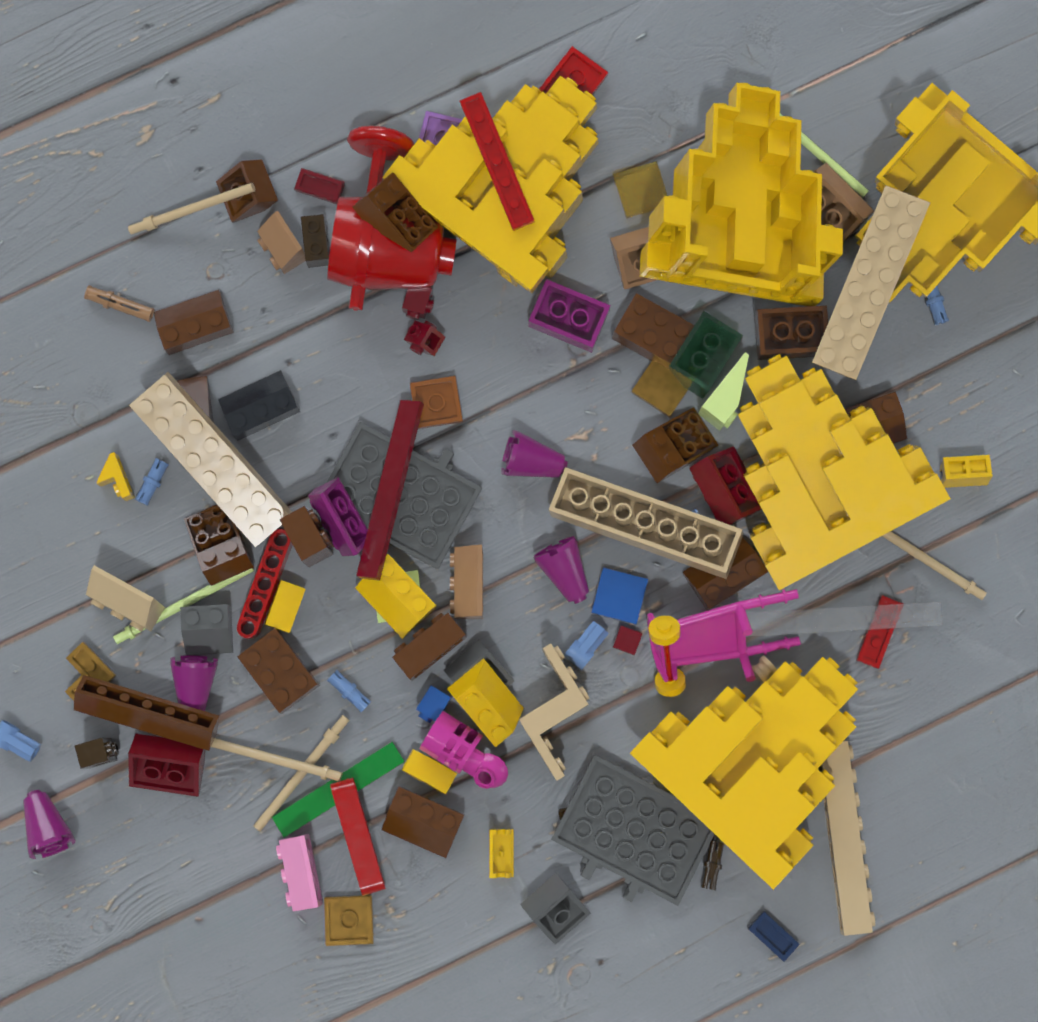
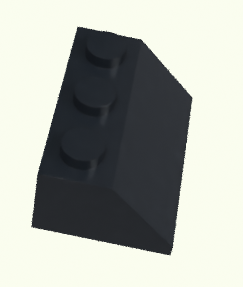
[218,370,300,441]

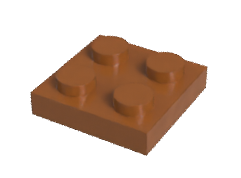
[410,376,463,429]

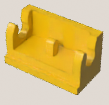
[940,455,993,488]
[264,580,306,633]
[489,829,514,878]

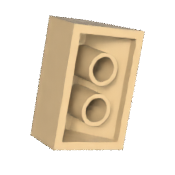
[86,565,165,632]

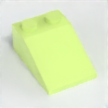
[698,352,749,431]

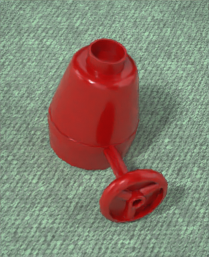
[327,125,457,311]

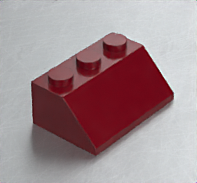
[689,446,762,525]
[128,733,205,797]

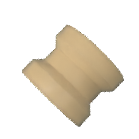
[752,656,777,684]

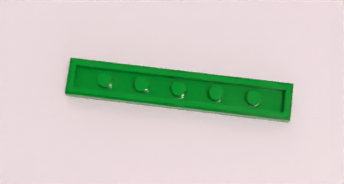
[272,742,405,838]

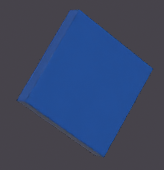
[591,568,648,625]

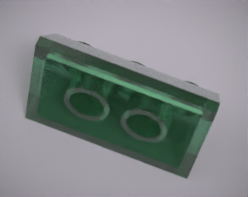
[668,311,743,399]

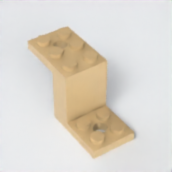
[519,644,589,781]

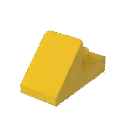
[96,452,135,501]

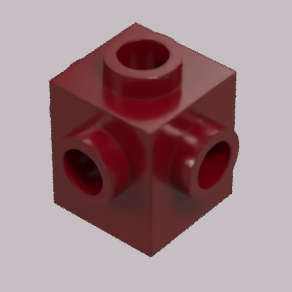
[404,320,446,356]

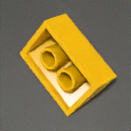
[355,554,437,639]
[447,658,524,747]

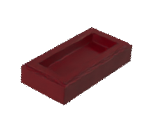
[294,168,345,205]

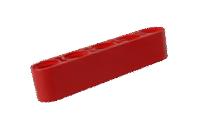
[237,529,293,639]
[330,777,386,896]

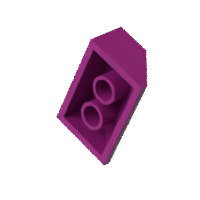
[308,477,368,556]

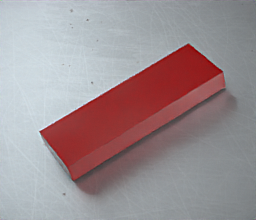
[856,595,904,669]

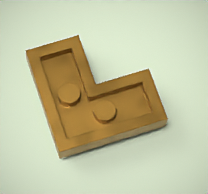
[65,642,117,701]

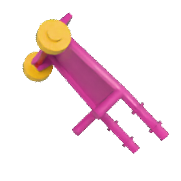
[647,589,801,697]

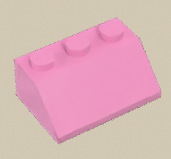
[276,834,323,911]

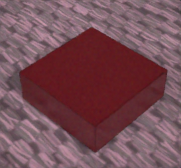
[613,626,643,656]

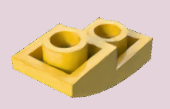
[402,749,457,794]

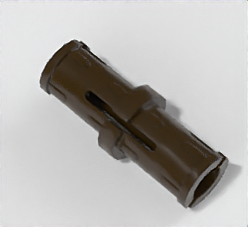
[701,841,725,891]

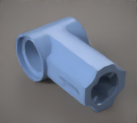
[564,621,609,670]
[0,720,41,762]

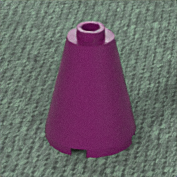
[501,430,568,478]
[533,536,589,604]
[170,655,218,711]
[23,790,76,859]

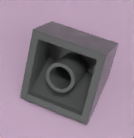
[180,604,233,655]
[444,640,514,687]
[520,873,591,945]

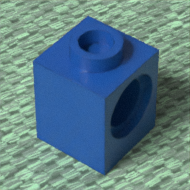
[416,685,452,723]

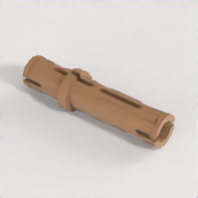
[84,285,155,322]

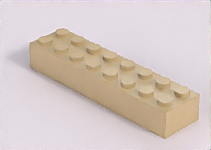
[812,185,930,381]
[129,372,292,547]
[549,467,743,579]

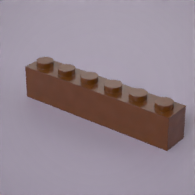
[74,675,219,751]

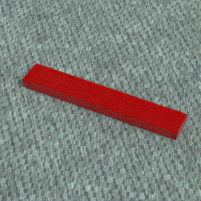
[459,92,535,231]

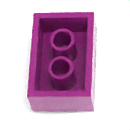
[528,279,611,353]

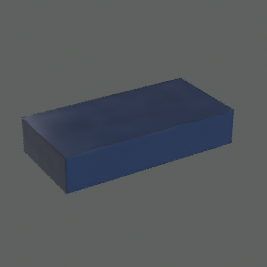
[748,911,800,962]

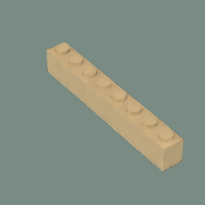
[819,741,875,936]

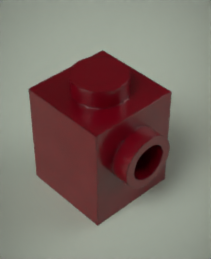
[402,287,434,320]

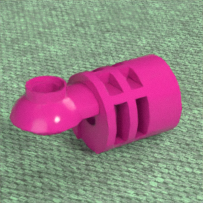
[419,711,508,789]

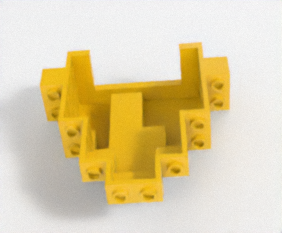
[382,76,598,294]
[639,83,843,306]
[856,83,1038,304]
[737,354,951,590]
[630,657,858,890]

